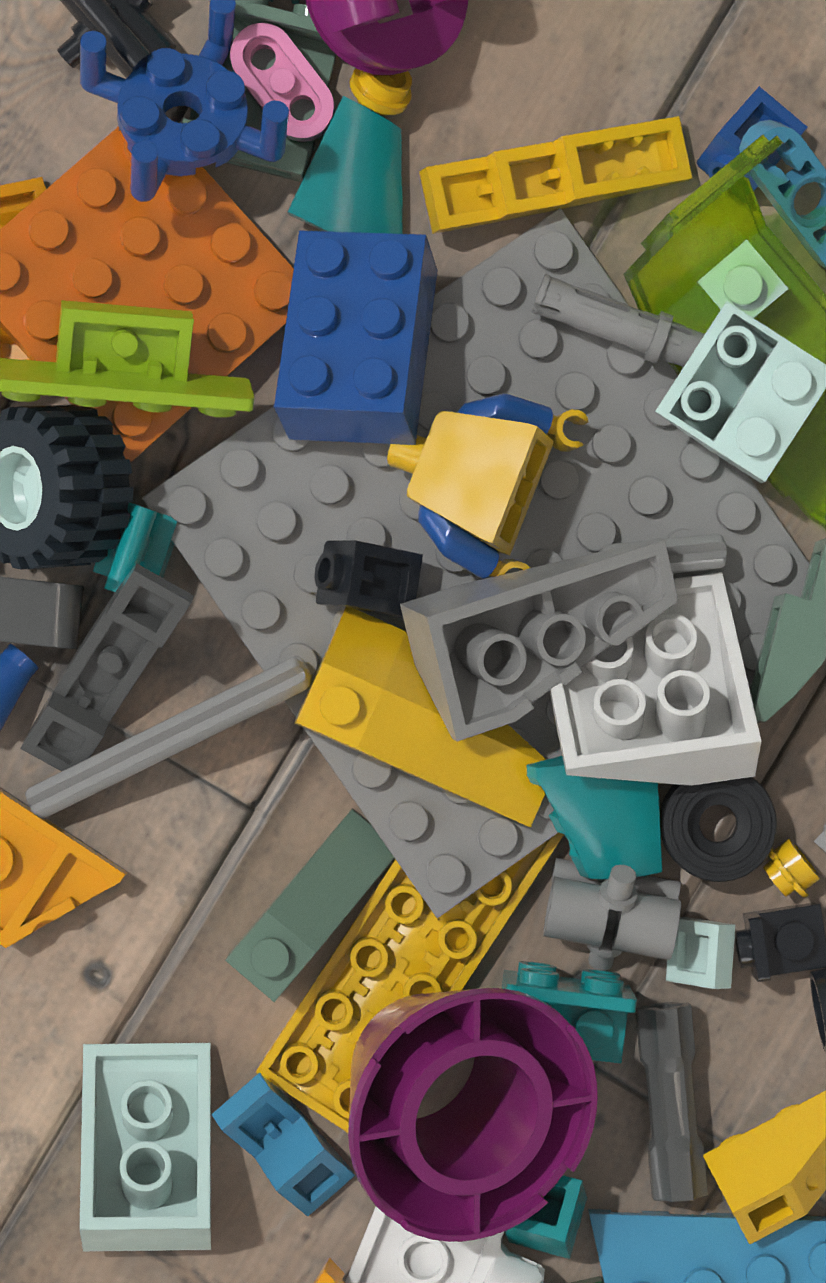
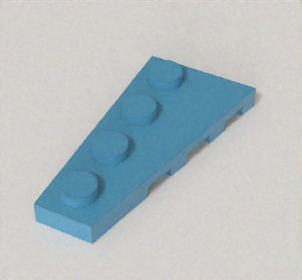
[588,1209,826,1283]

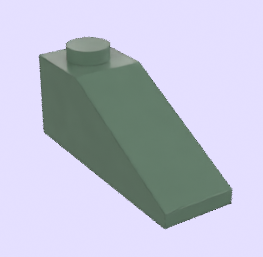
[225,808,394,1002]

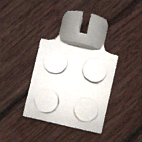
[345,1207,545,1283]

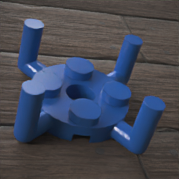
[80,0,289,202]

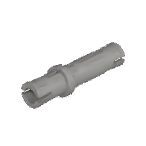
[531,273,705,367]

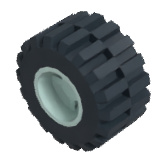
[0,405,133,570]

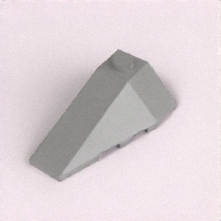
[400,538,678,741]

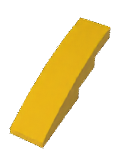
[419,116,692,234]

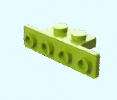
[0,300,255,417]

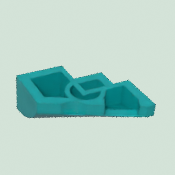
[288,96,403,234]
[526,756,662,879]

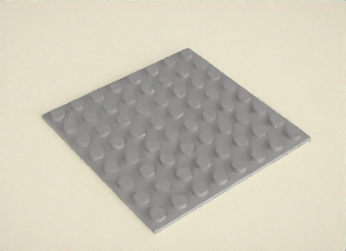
[142,208,809,918]

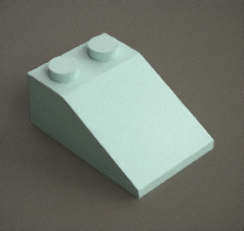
[80,1043,211,1252]

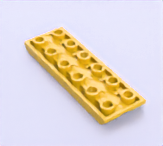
[256,832,564,1133]

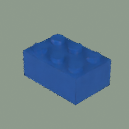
[274,231,438,445]

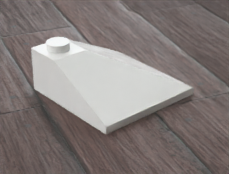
[550,572,762,786]

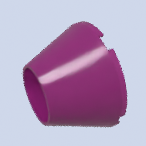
[348,988,598,1242]

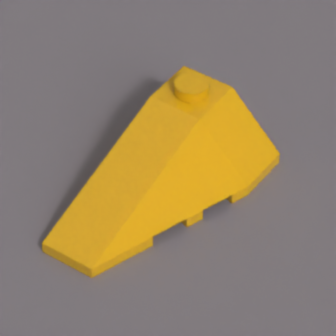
[294,607,547,828]

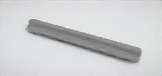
[25,656,313,819]

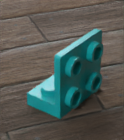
[502,961,637,1064]

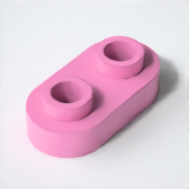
[230,23,335,142]

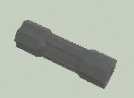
[636,1002,708,1202]

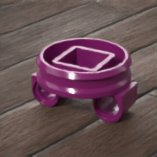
[305,0,468,75]

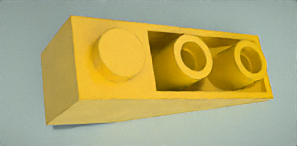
[703,1090,826,1245]

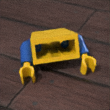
[387,393,589,579]

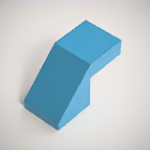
[211,1073,355,1216]

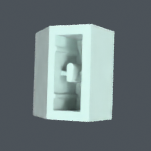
[655,301,826,483]

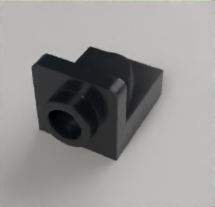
[314,540,423,618]
[735,902,826,982]

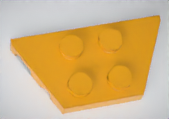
[0,788,128,948]

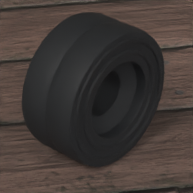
[660,777,777,882]

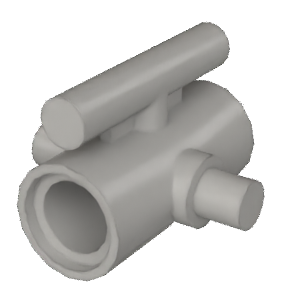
[543,858,681,971]

